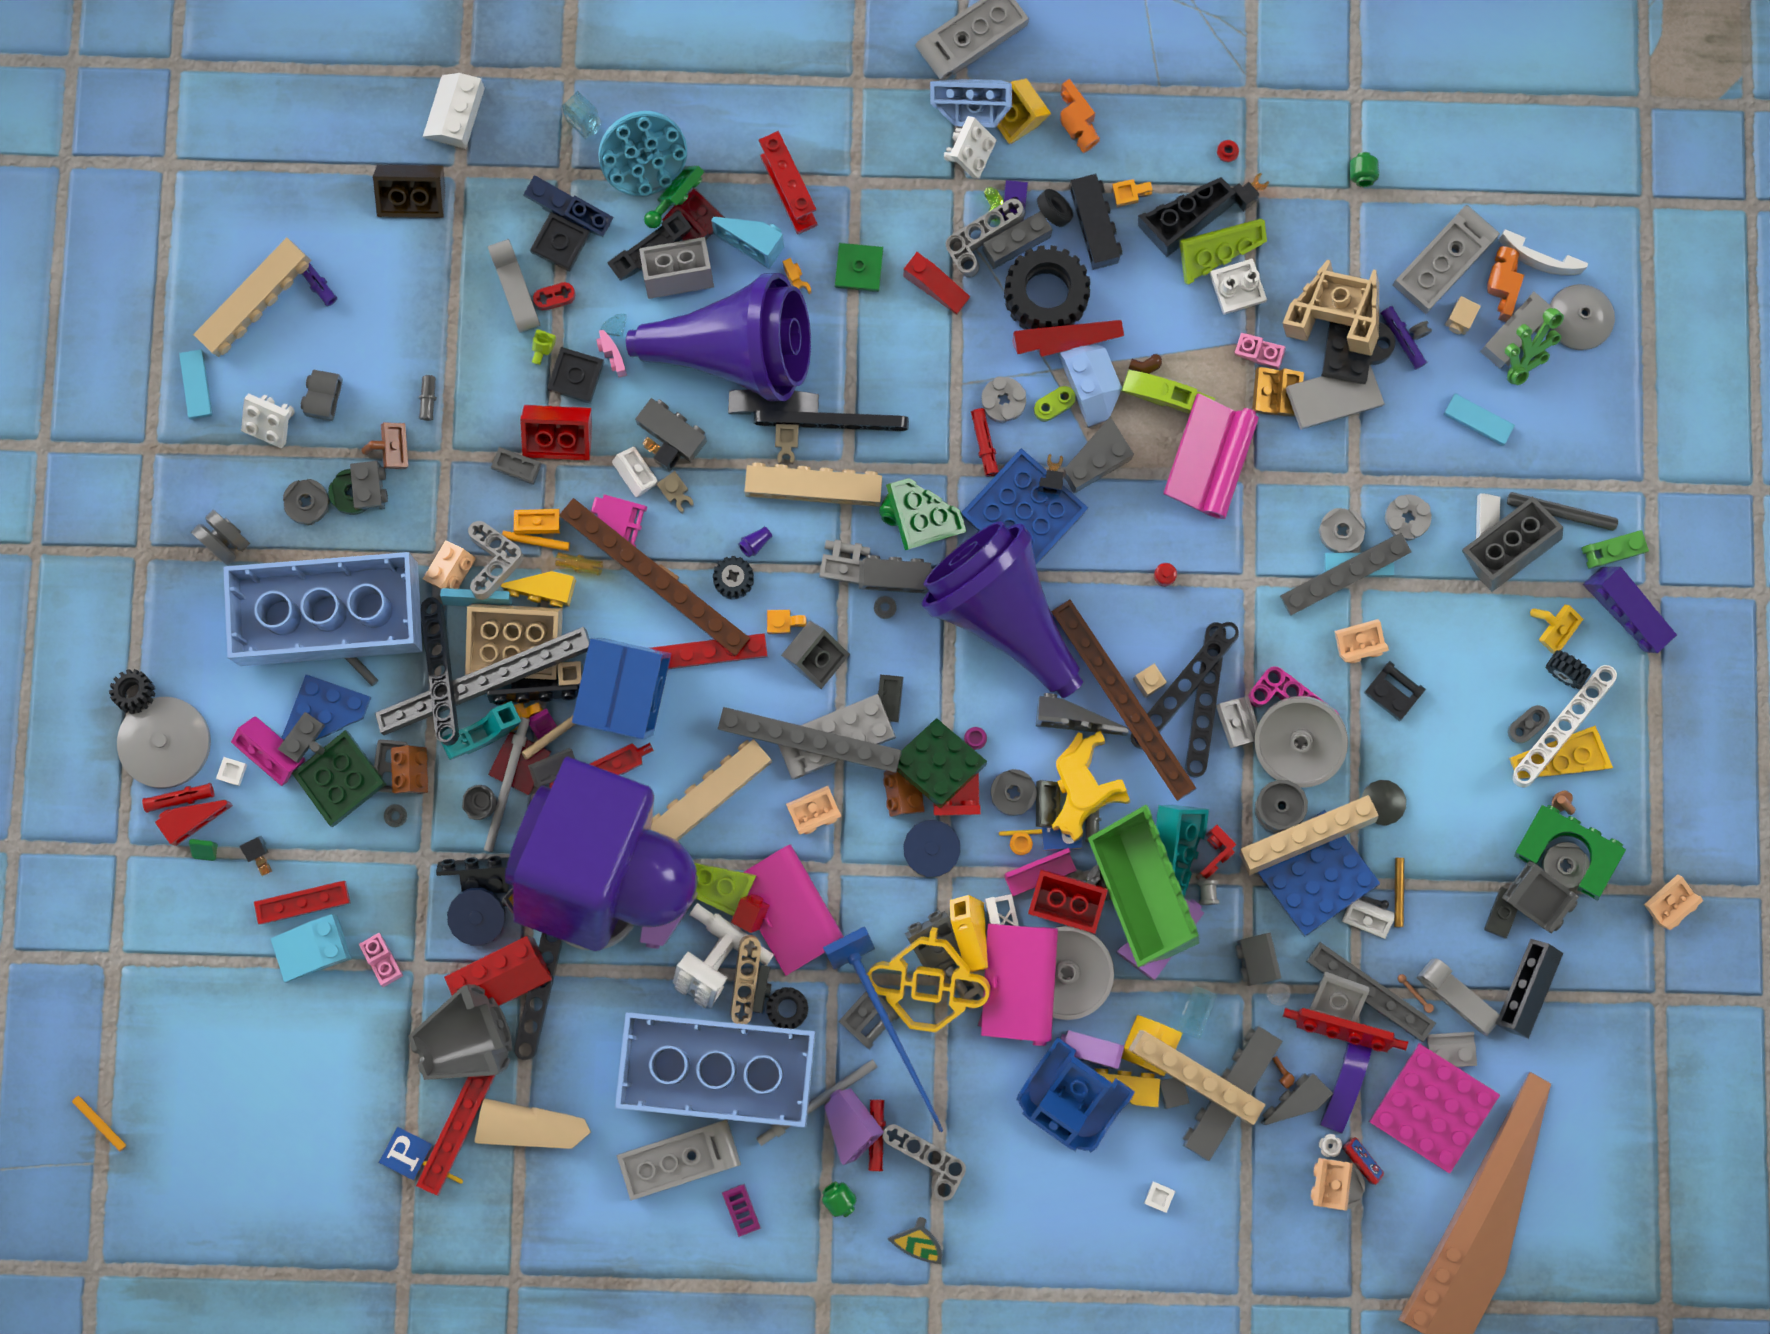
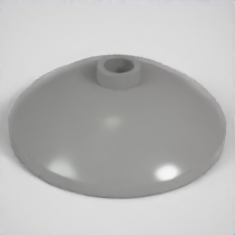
[1550,284,1615,350]

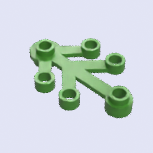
[1505,308,1564,385]

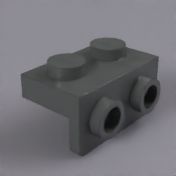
[350,461,388,510]

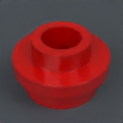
[1217,140,1239,162]

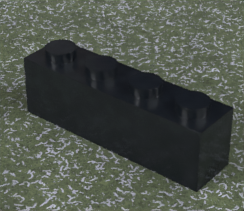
[1069,174,1123,270]
[1496,938,1563,1039]

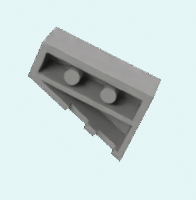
[1480,292,1553,369]

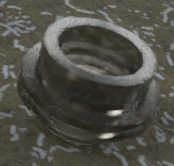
[874,596,896,619]
[384,804,407,827]

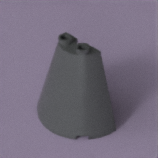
[408,984,512,1080]

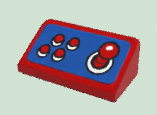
[1342,1137,1384,1185]

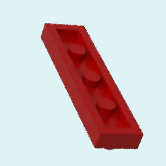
[254,880,351,925]

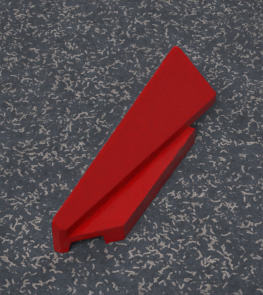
[1013,320,1124,357]

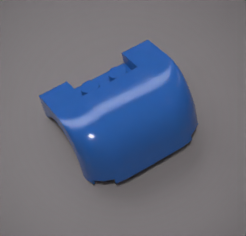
[1016,1037,1135,1153]

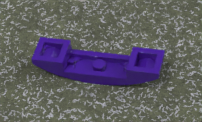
[1320,1042,1372,1133]

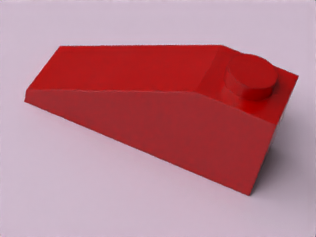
[903,252,970,315]
[155,800,233,846]

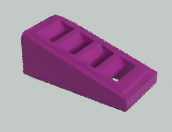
[722,1184,761,1237]

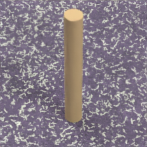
[522,715,576,759]

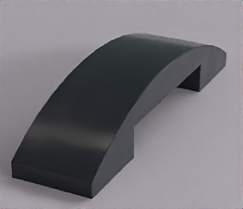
[607,210,692,281]
[728,389,819,415]

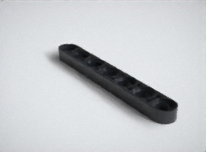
[754,410,909,431]
[420,597,459,746]
[1130,622,1239,749]
[1185,622,1226,778]
[514,933,563,1060]

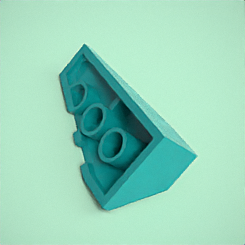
[1156,805,1209,897]

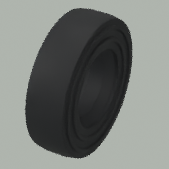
[1037,189,1073,227]

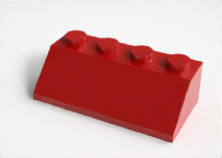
[444,936,553,1006]

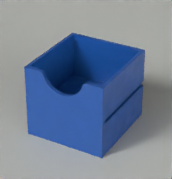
[572,638,672,739]

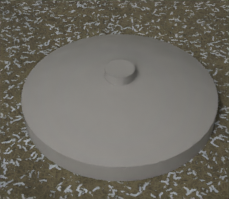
[1255,696,1348,788]
[117,697,211,789]
[1053,926,1114,1020]

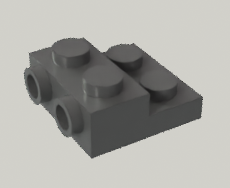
[905,911,962,977]

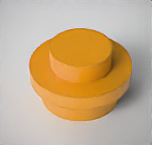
[1010,832,1033,855]

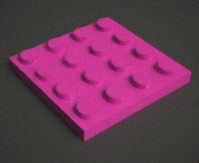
[1369,1043,1500,1174]

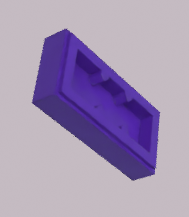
[1002,180,1028,222]

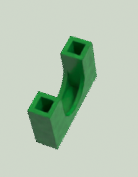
[1514,805,1626,901]

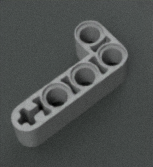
[946,199,1025,277]
[488,239,541,333]
[1416,958,1499,1036]
[883,1124,966,1201]

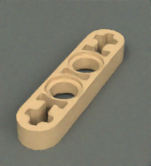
[730,935,761,1024]

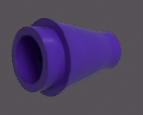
[738,526,773,558]

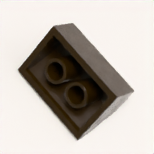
[373,165,445,218]

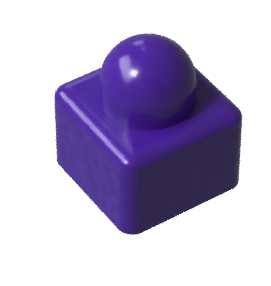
[505,756,697,952]

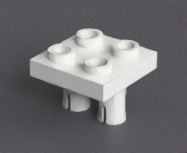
[944,117,996,179]
[1210,258,1267,315]
[241,393,295,448]

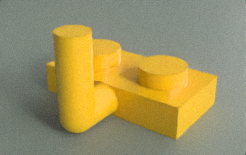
[1530,604,1584,654]

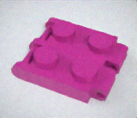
[591,494,648,547]

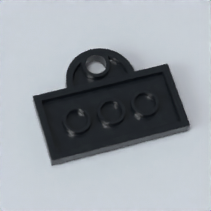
[1321,321,1395,384]

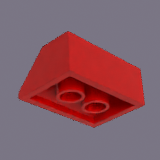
[520,405,592,460]
[1028,869,1108,934]

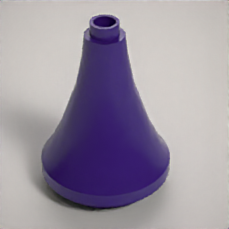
[626,273,811,401]
[922,521,1083,698]

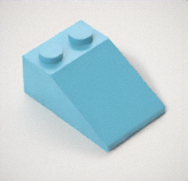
[711,217,784,269]
[270,914,351,982]

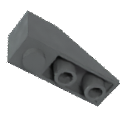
[1261,1073,1333,1125]

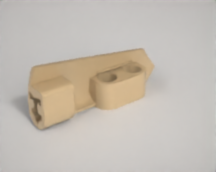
[475,1098,591,1149]

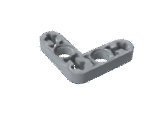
[468,521,523,600]

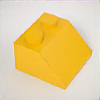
[997,78,1051,144]
[1121,1015,1183,1076]

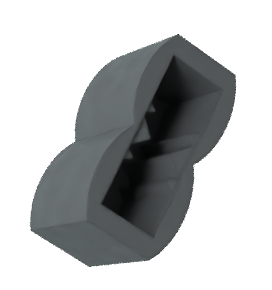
[301,369,343,421]

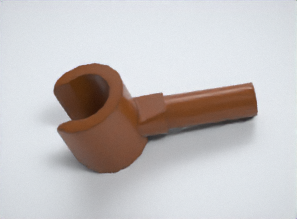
[1272,1056,1294,1089]

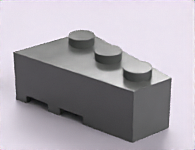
[1063,416,1134,494]

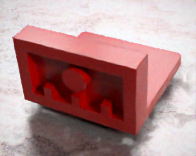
[933,773,981,815]
[1195,825,1237,880]

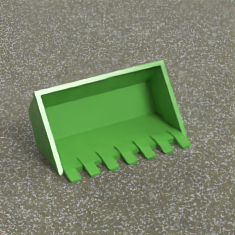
[1088,805,1199,967]

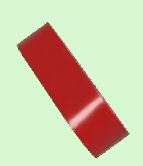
[533,282,576,311]

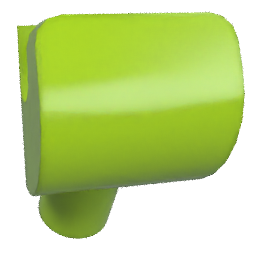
[532,329,556,365]

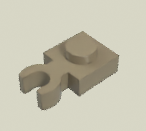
[775,424,799,464]
[657,471,694,514]

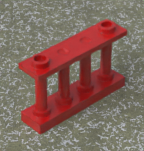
[758,131,818,235]

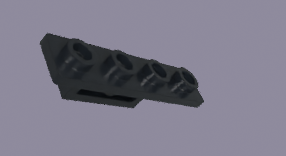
[487,676,579,705]
[436,856,509,893]

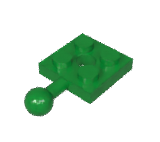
[644,166,705,229]

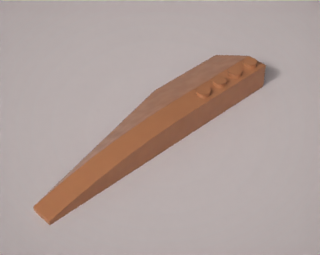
[1398,1072,1551,1334]

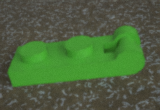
[1581,530,1649,569]

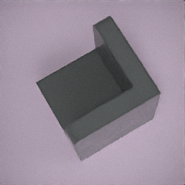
[1160,1078,1190,1109]

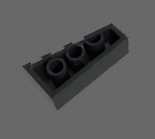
[1138,177,1236,257]

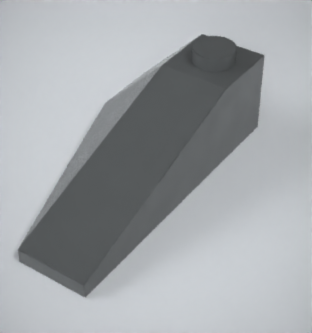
[1036,693,1129,736]

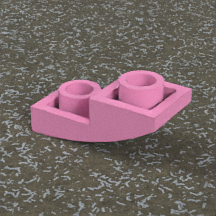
[596,330,627,377]
[1235,333,1286,370]
[359,933,403,987]

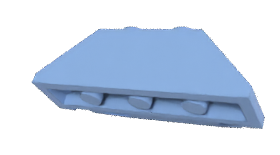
[930,79,1012,128]
[1057,344,1122,428]

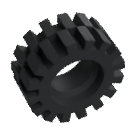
[109,669,156,714]
[766,987,809,1029]

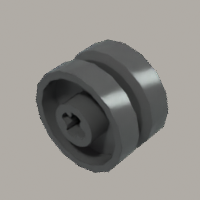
[191,509,250,566]
[1255,780,1308,834]

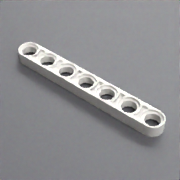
[1513,665,1617,788]

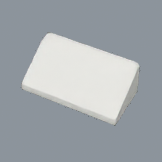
[612,446,658,497]
[1476,493,1500,539]
[1342,899,1394,939]

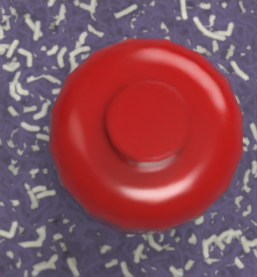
[1154,563,1177,587]

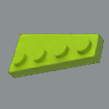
[1179,219,1267,285]
[694,863,757,916]

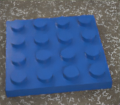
[961,448,1088,565]
[1257,809,1380,937]

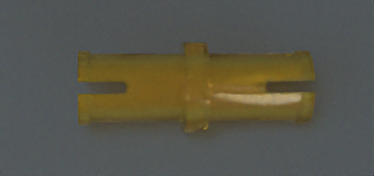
[555,552,603,576]

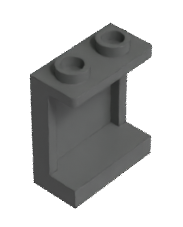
[1502,861,1579,933]

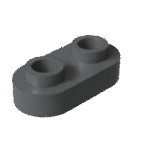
[1508,705,1550,744]

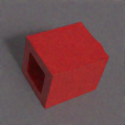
[731,894,770,933]

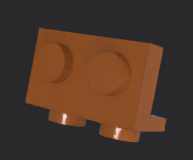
[391,745,428,794]
[883,771,925,817]

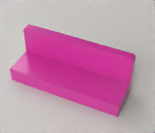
[231,717,305,786]
[1004,848,1077,897]

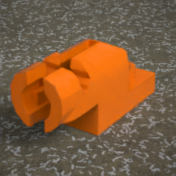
[1060,79,1100,153]
[1487,246,1524,322]

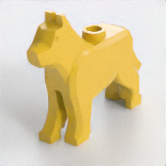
[1052,731,1130,842]

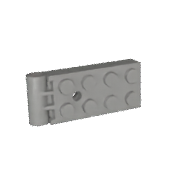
[915,0,1029,81]
[1393,204,1500,314]
[778,694,896,780]
[617,1120,741,1201]

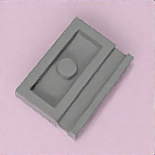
[1216,696,1258,749]
[1427,1032,1477,1067]

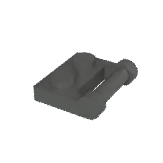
[839,992,900,1050]

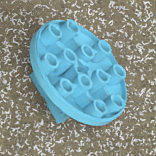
[598,111,687,196]

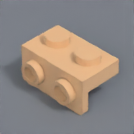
[423,540,476,589]
[1334,619,1389,663]
[786,786,841,835]
[1644,874,1703,930]
[1311,1158,1353,1211]

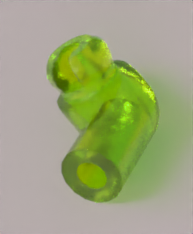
[984,187,1004,221]

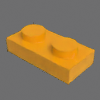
[513,509,560,534]

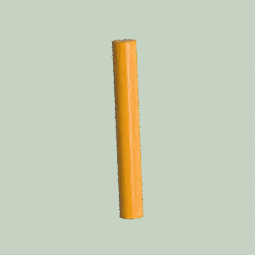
[502,530,570,551]
[72,1095,127,1152]

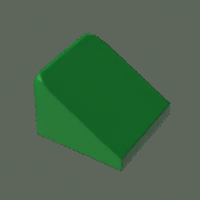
[189,839,218,861]

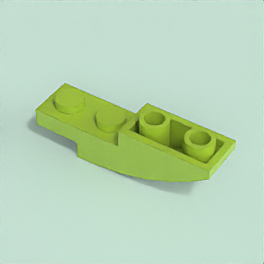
[1122,370,1215,414]

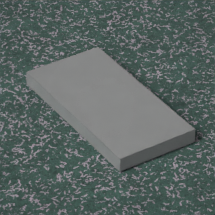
[1286,365,1384,430]

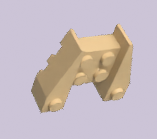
[1283,260,1379,356]

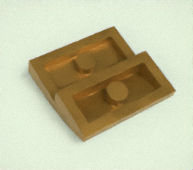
[1252,367,1304,416]

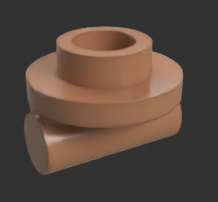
[1551,790,1576,815]

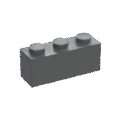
[982,211,1052,270]
[635,398,707,463]
[859,555,931,594]

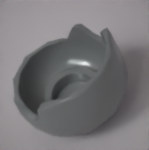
[462,785,497,820]

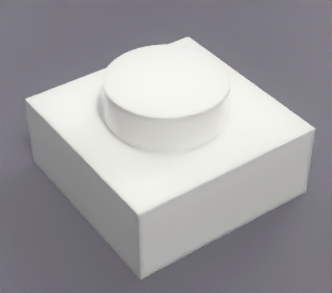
[216,757,247,786]
[1144,1182,1175,1213]

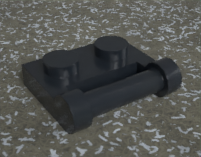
[1364,661,1426,721]

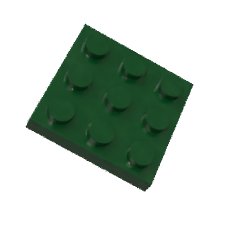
[897,718,987,809]
[292,730,386,827]

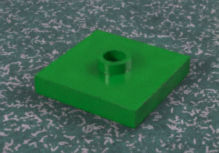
[835,243,883,292]

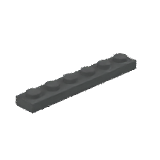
[1280,533,1411,616]
[1306,942,1436,1042]

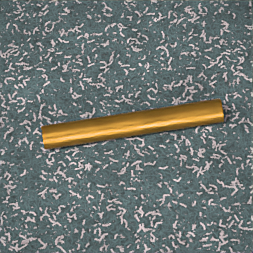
[1394,858,1405,927]

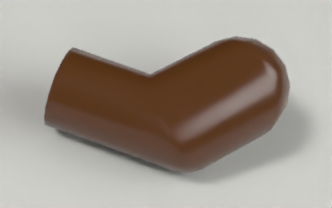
[1128,354,1162,374]

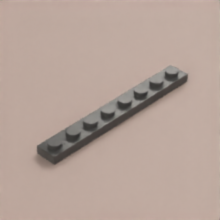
[718,707,902,773]

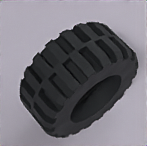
[1004,245,1091,330]

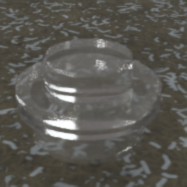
[1267,982,1290,1006]

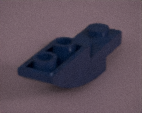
[523,175,614,237]

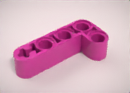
[1248,666,1339,714]

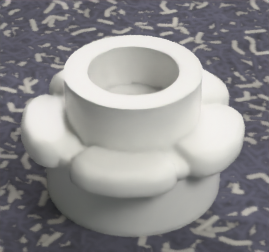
[1319,1134,1342,1157]

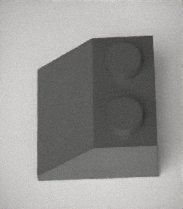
[781,621,850,689]
[1235,932,1281,986]

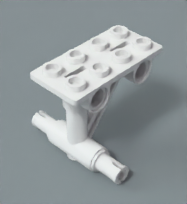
[673,903,774,1008]

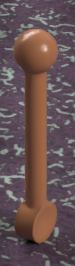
[1397,974,1434,1013]

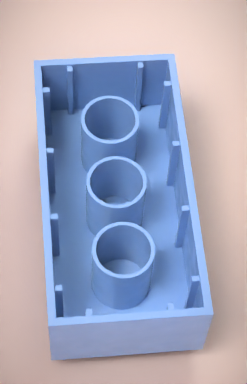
[224,552,423,666]
[615,1012,816,1127]

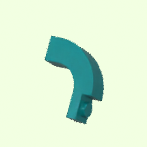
[441,701,522,760]

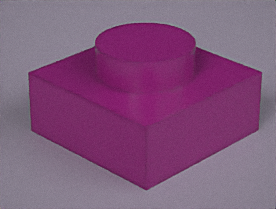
[528,708,557,740]

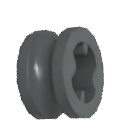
[1409,321,1432,340]

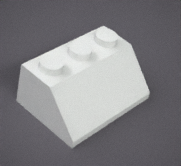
[423,73,485,149]

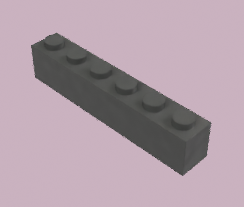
[1182,1026,1283,1161]

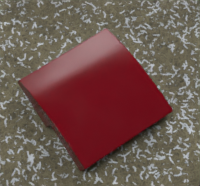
[662,188,725,241]
[488,731,552,795]

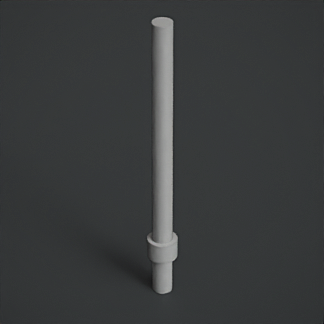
[484,717,530,852]
[756,1059,877,1146]

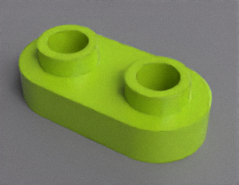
[1034,386,1076,422]

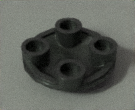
[1361,780,1406,826]

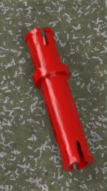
[970,408,999,477]
[142,783,214,813]
[868,1099,886,1171]

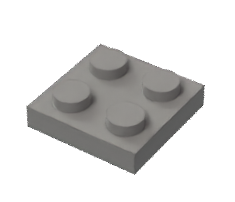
[1309,971,1369,1022]

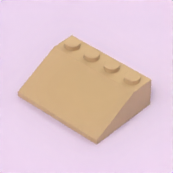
[465,604,563,680]

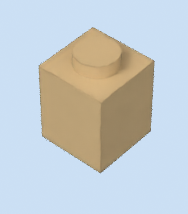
[1445,296,1481,335]
[558,661,583,687]
[1133,663,1167,698]

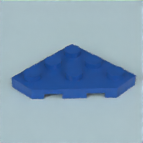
[281,674,371,741]

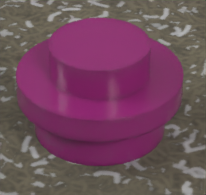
[964,727,987,750]

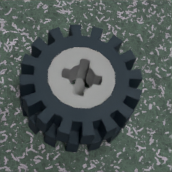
[712,556,754,599]
[1545,650,1591,689]

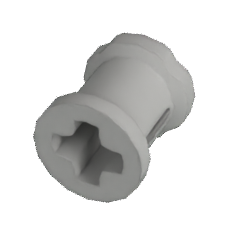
[1197,880,1220,905]

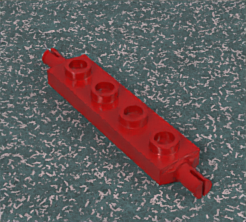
[549,742,654,788]
[1283,1008,1408,1053]

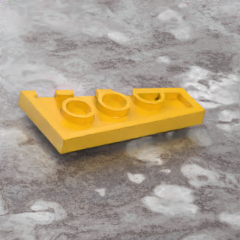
[1509,725,1613,779]

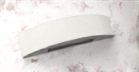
[1499,229,1588,275]

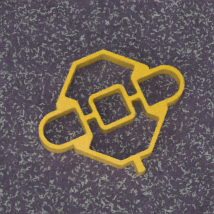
[867,927,991,1032]

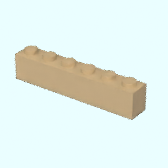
[193,237,312,357]
[745,463,882,507]
[651,739,772,841]
[1240,795,1379,875]
[1128,1030,1266,1125]

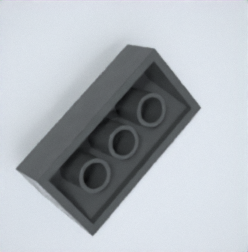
[1462,497,1563,592]

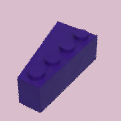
[1582,566,1677,653]

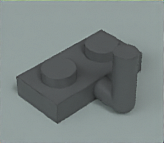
[278,712,325,763]

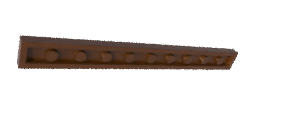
[559,498,750,656]
[1051,599,1197,801]

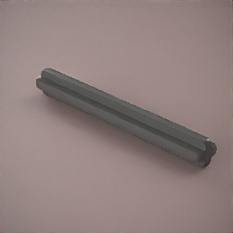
[1507,492,1618,531]

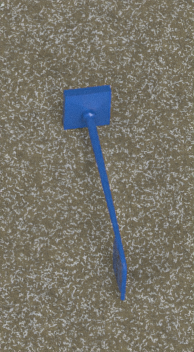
[823,926,943,1132]

